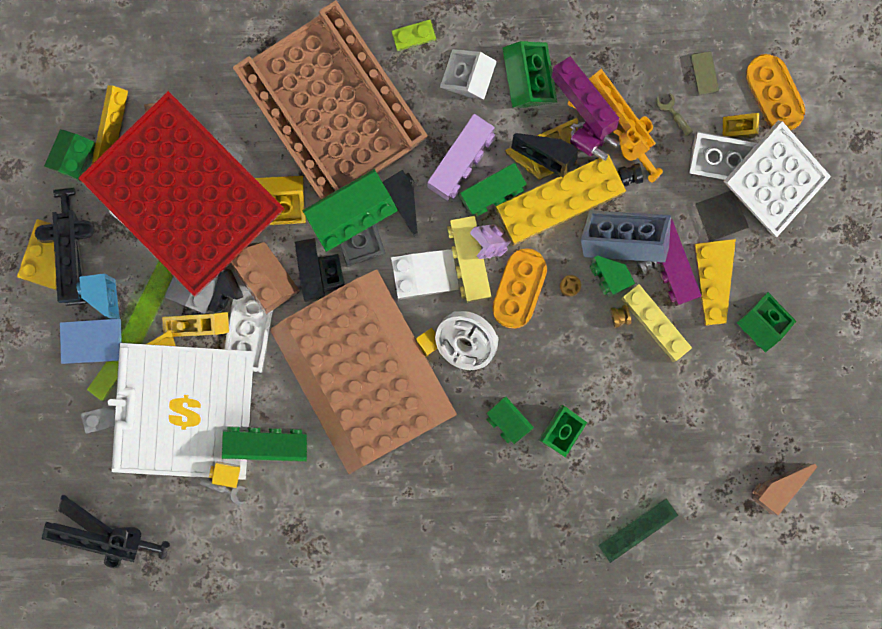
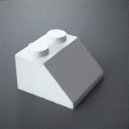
[440,49,496,99]

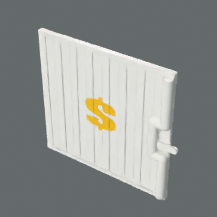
[108,343,254,480]

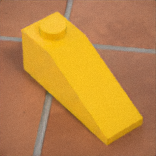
[162,312,229,337]

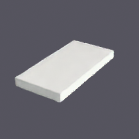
[224,285,274,373]

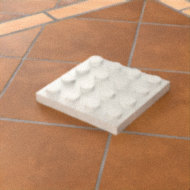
[723,120,831,237]

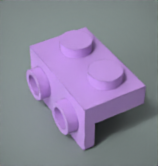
[470,224,511,259]

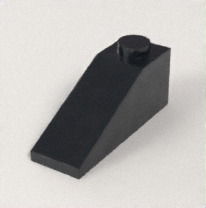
[511,133,579,177]
[382,170,418,237]
[294,238,325,302]

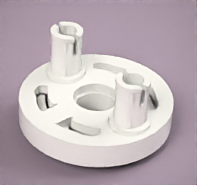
[435,311,499,370]

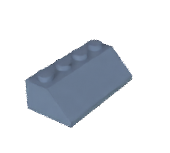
[581,210,671,262]

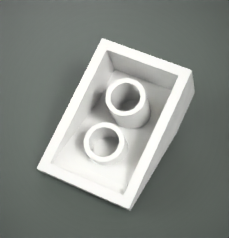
[391,249,459,300]

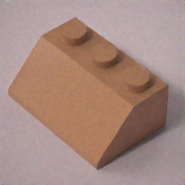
[230,242,300,315]

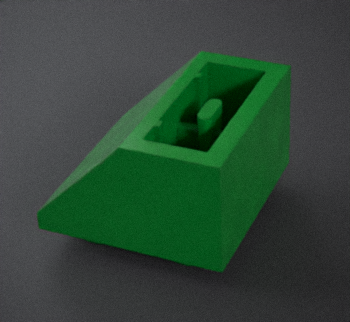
[590,255,635,297]

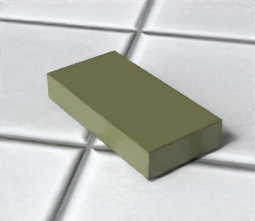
[690,51,719,96]

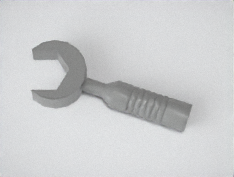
[200,477,247,505]

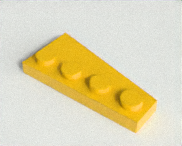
[694,239,736,326]

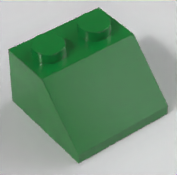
[44,129,96,182]
[737,292,797,353]
[486,396,534,444]
[538,405,588,458]

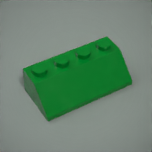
[302,169,398,252]
[222,426,307,462]

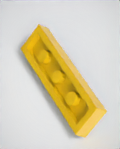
[91,85,128,165]

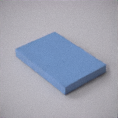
[60,319,122,364]

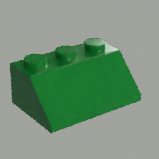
[502,41,557,108]
[458,163,527,217]

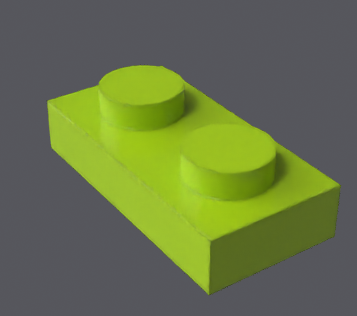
[391,19,436,52]

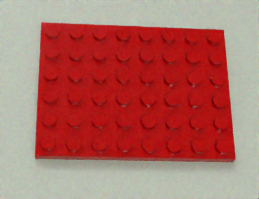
[79,91,285,297]

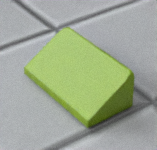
[87,361,119,401]

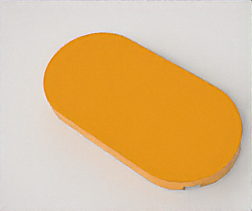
[746,54,805,131]
[492,248,547,329]

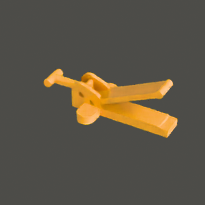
[568,68,663,183]

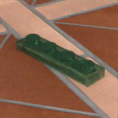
[598,498,678,563]

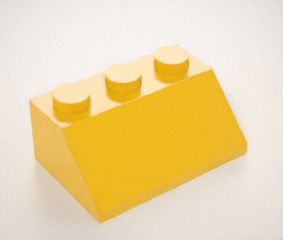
[255,176,306,225]

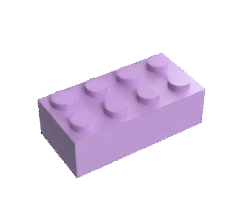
[428,114,495,201]

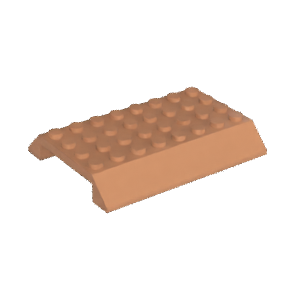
[233,0,428,199]
[270,270,457,474]

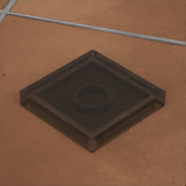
[695,190,749,242]

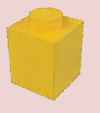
[209,461,241,488]

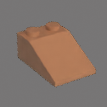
[752,463,818,515]

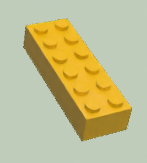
[496,154,626,246]

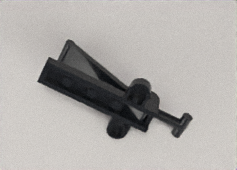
[35,187,94,306]
[42,495,170,568]

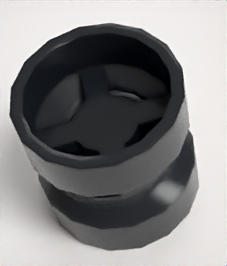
[618,163,643,187]

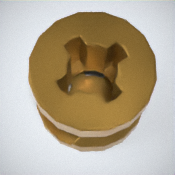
[560,275,581,297]
[610,304,632,328]

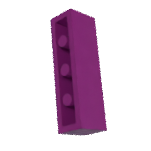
[552,56,620,139]
[657,219,701,306]

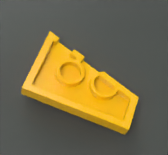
[17,219,57,290]

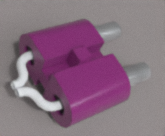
[570,122,620,161]

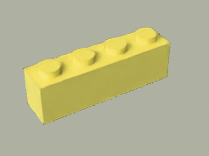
[447,216,491,303]
[621,284,692,362]

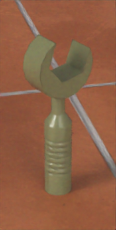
[656,93,693,136]

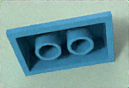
[77,274,120,319]

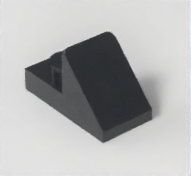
[318,254,345,291]
[208,269,243,313]

